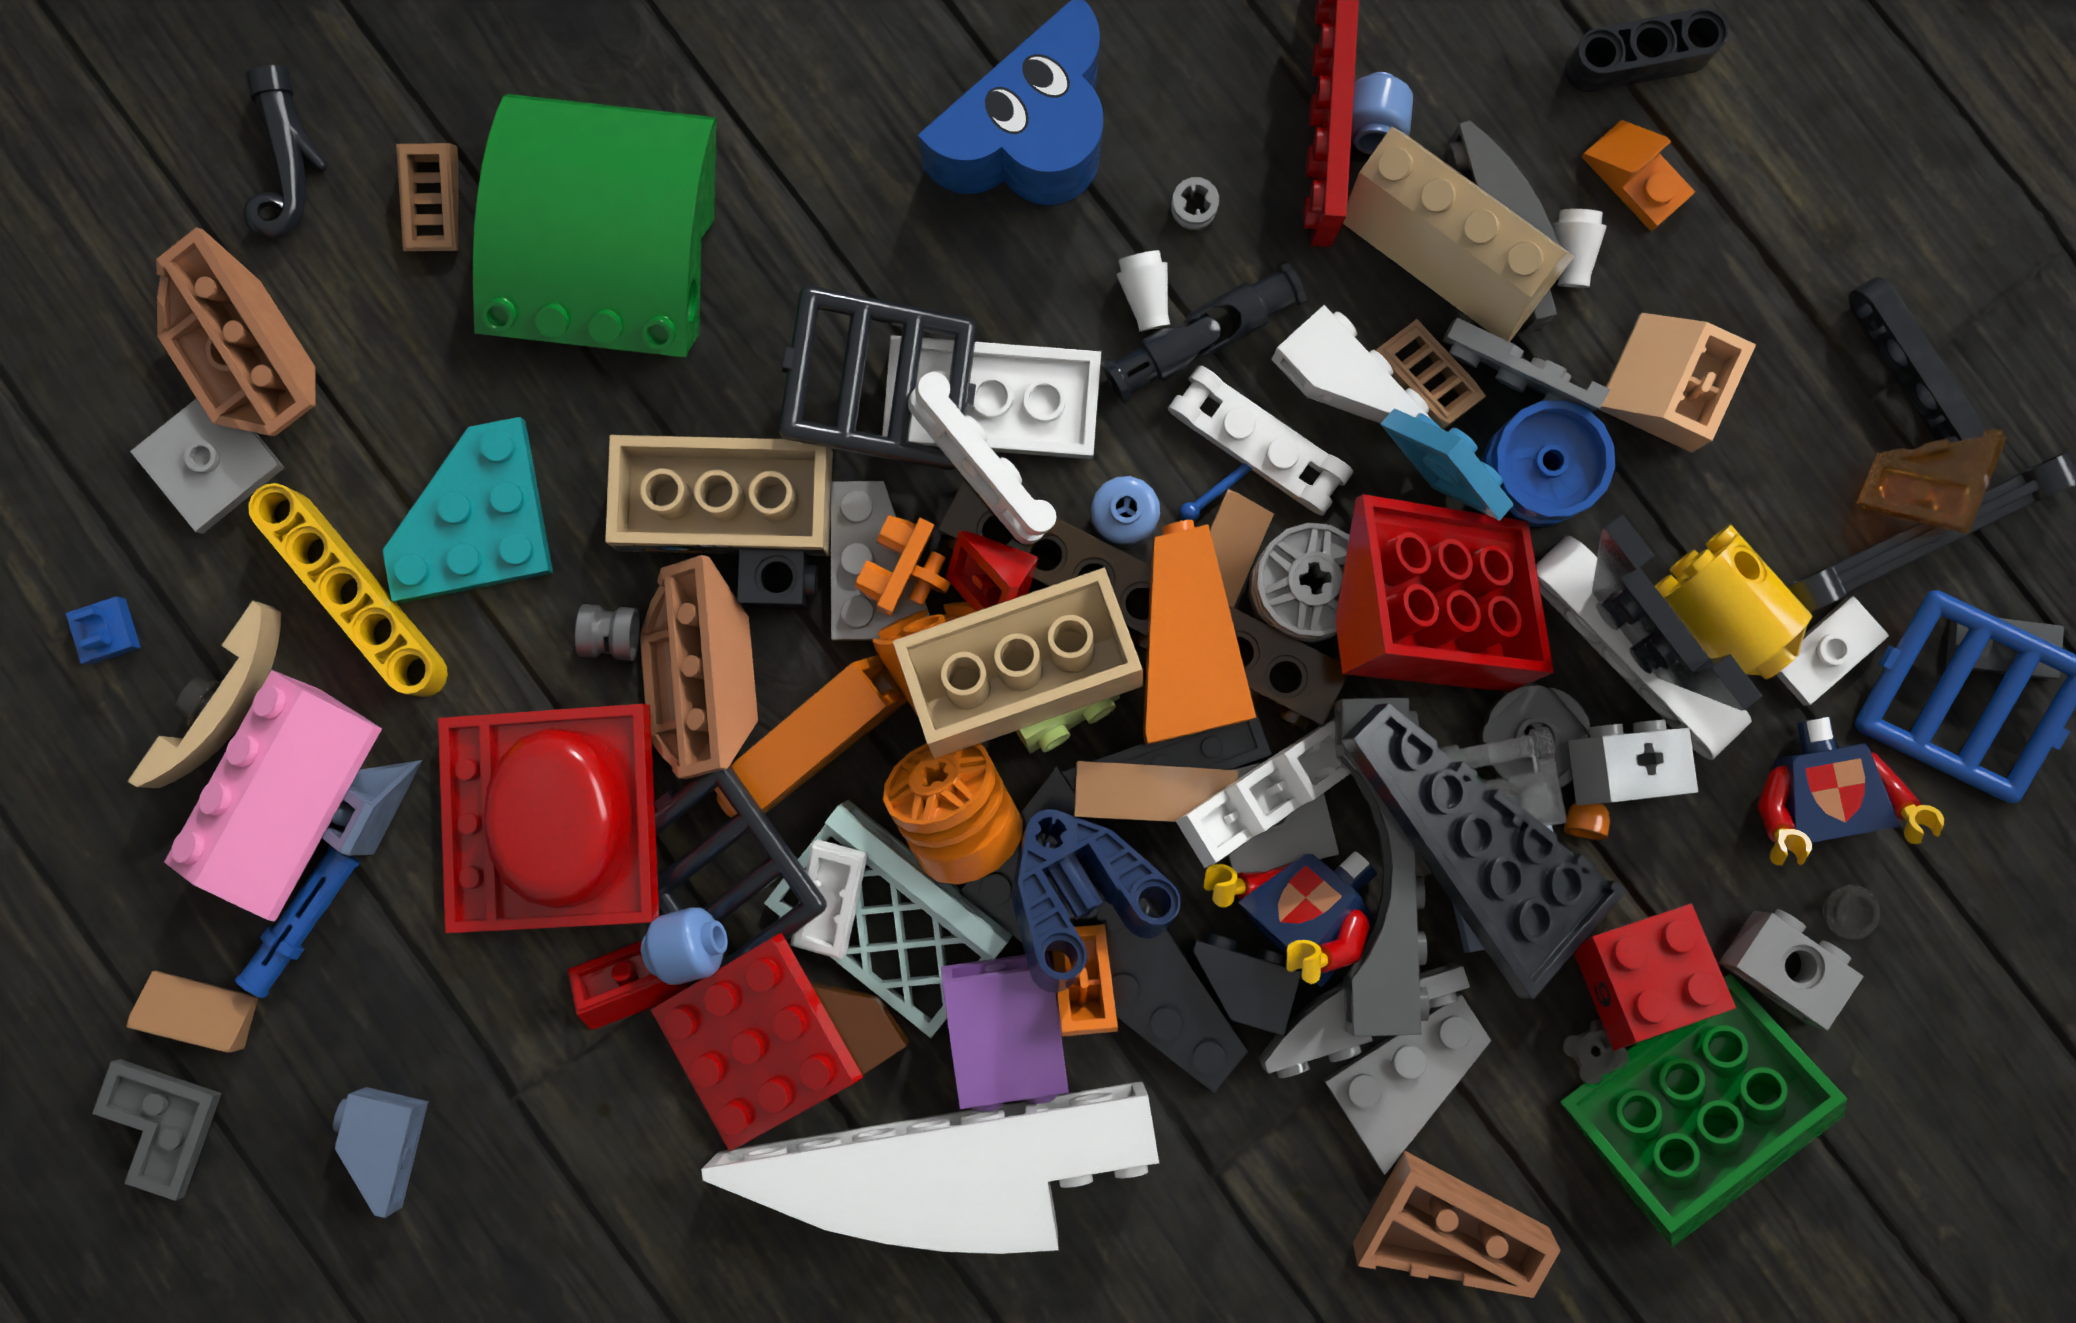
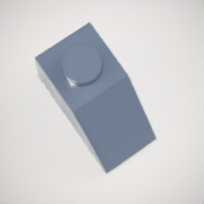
[333,1087,428,1218]

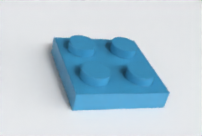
[1380,408,1514,521]

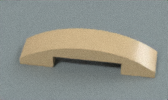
[128,601,281,788]

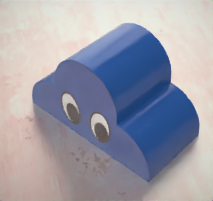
[918,0,1103,205]

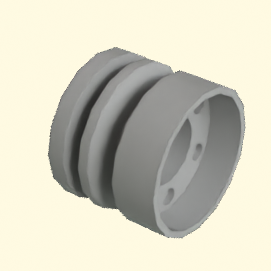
[1248,523,1350,645]

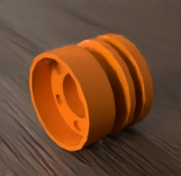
[883,743,1023,885]

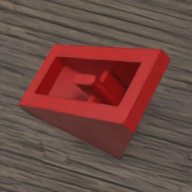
[946,531,1039,612]

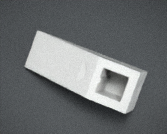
[1271,305,1430,424]

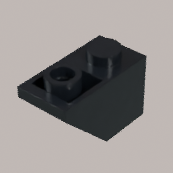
[1189,932,1301,1036]

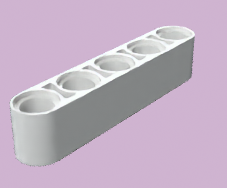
[1536,536,1752,760]

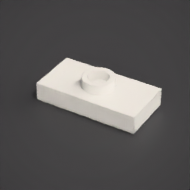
[1776,596,1889,706]
[790,839,868,960]

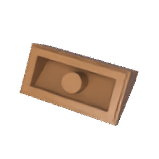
[1210,489,1274,608]
[126,971,258,1052]

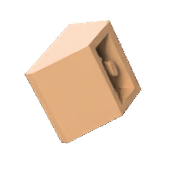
[1599,313,1756,453]

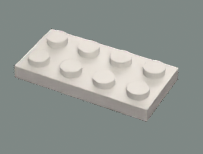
[882,335,1101,459]

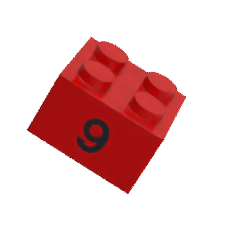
[1574,903,1736,1051]

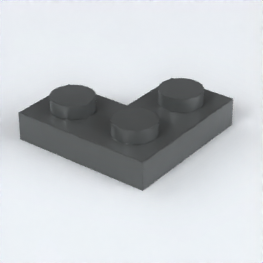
[92,1059,222,1201]

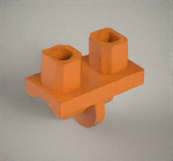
[854,515,950,617]

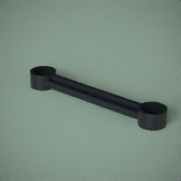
[1787,451,2076,613]

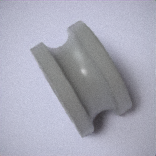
[1171,177,1219,230]

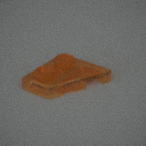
[1857,429,2006,534]

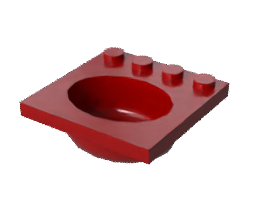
[438,704,659,933]

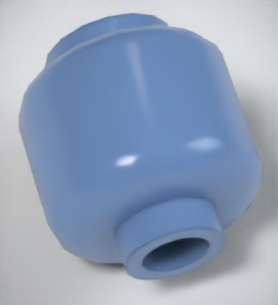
[1351,72,1413,155]
[1090,476,1160,549]
[641,908,728,985]

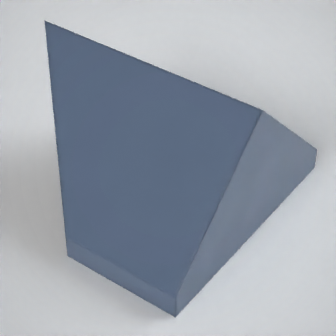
[322,760,423,856]

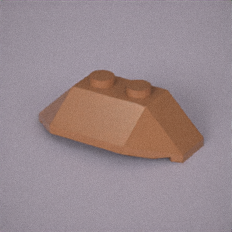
[156,227,315,436]
[640,555,758,779]

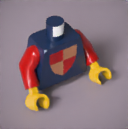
[1757,717,1944,866]
[1204,851,1377,987]

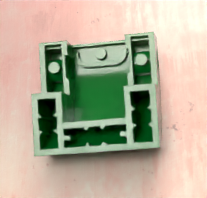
[473,94,717,358]

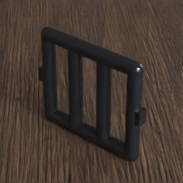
[779,286,977,470]
[654,766,827,969]

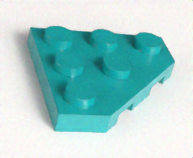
[383,417,553,604]

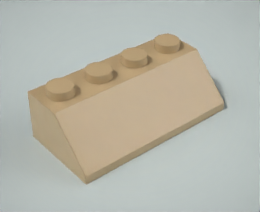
[1343,127,1575,342]
[893,567,1143,759]

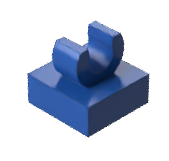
[66,596,141,665]

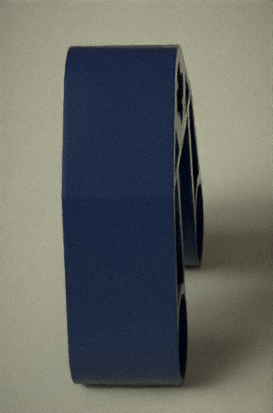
[1011,809,1180,993]

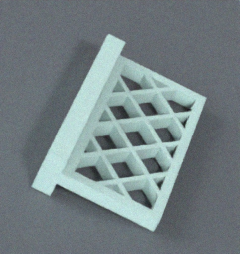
[764,800,1012,1038]

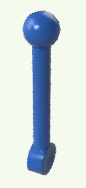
[1179,463,1252,522]

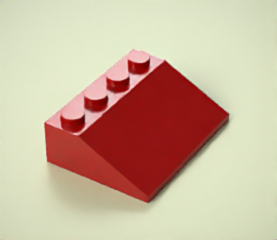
[1335,494,1554,692]

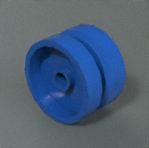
[1481,400,1615,527]

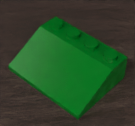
[1560,974,1847,1247]

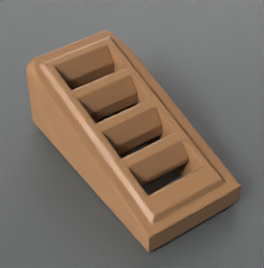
[396,143,459,251]
[1375,319,1486,430]

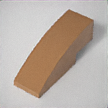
[1074,761,1238,822]

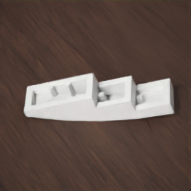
[1176,718,1350,868]

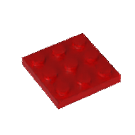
[651,933,863,1152]

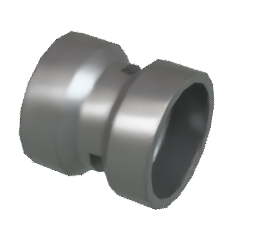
[575,604,640,661]

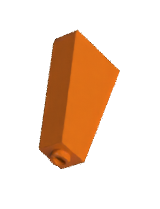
[1143,520,1256,745]
[715,655,908,817]

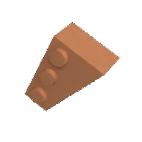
[1353,1151,1561,1298]

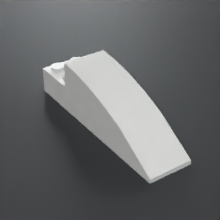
[701,1081,1159,1254]

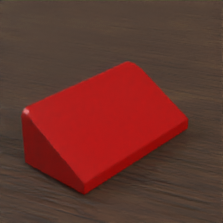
[567,940,689,1030]

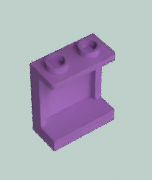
[941,952,1069,1112]

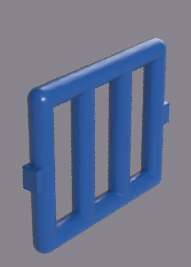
[1855,590,2076,804]

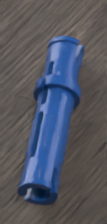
[235,845,360,998]

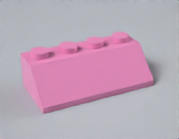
[164,670,382,922]

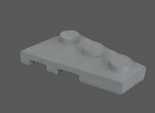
[1441,318,1610,411]
[831,481,930,641]
[1323,993,1491,1175]

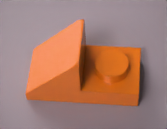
[1581,120,1695,232]

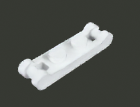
[1168,365,1353,516]
[908,372,1056,545]

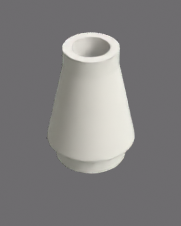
[1553,209,1607,288]
[1116,250,1170,332]

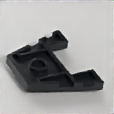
[1592,514,1763,711]

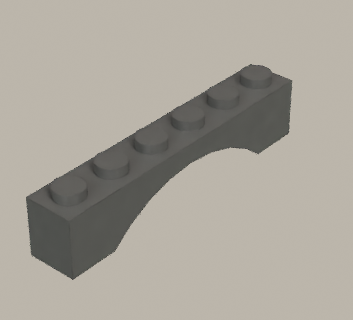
[1334,698,1430,1036]

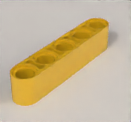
[248,483,448,697]

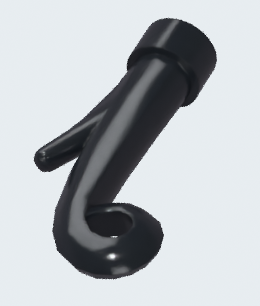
[243,65,327,239]

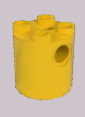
[1655,524,1812,679]

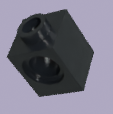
[737,549,818,610]

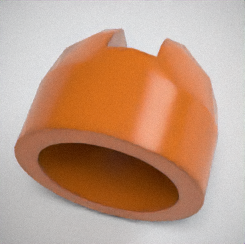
[1564,803,1610,840]

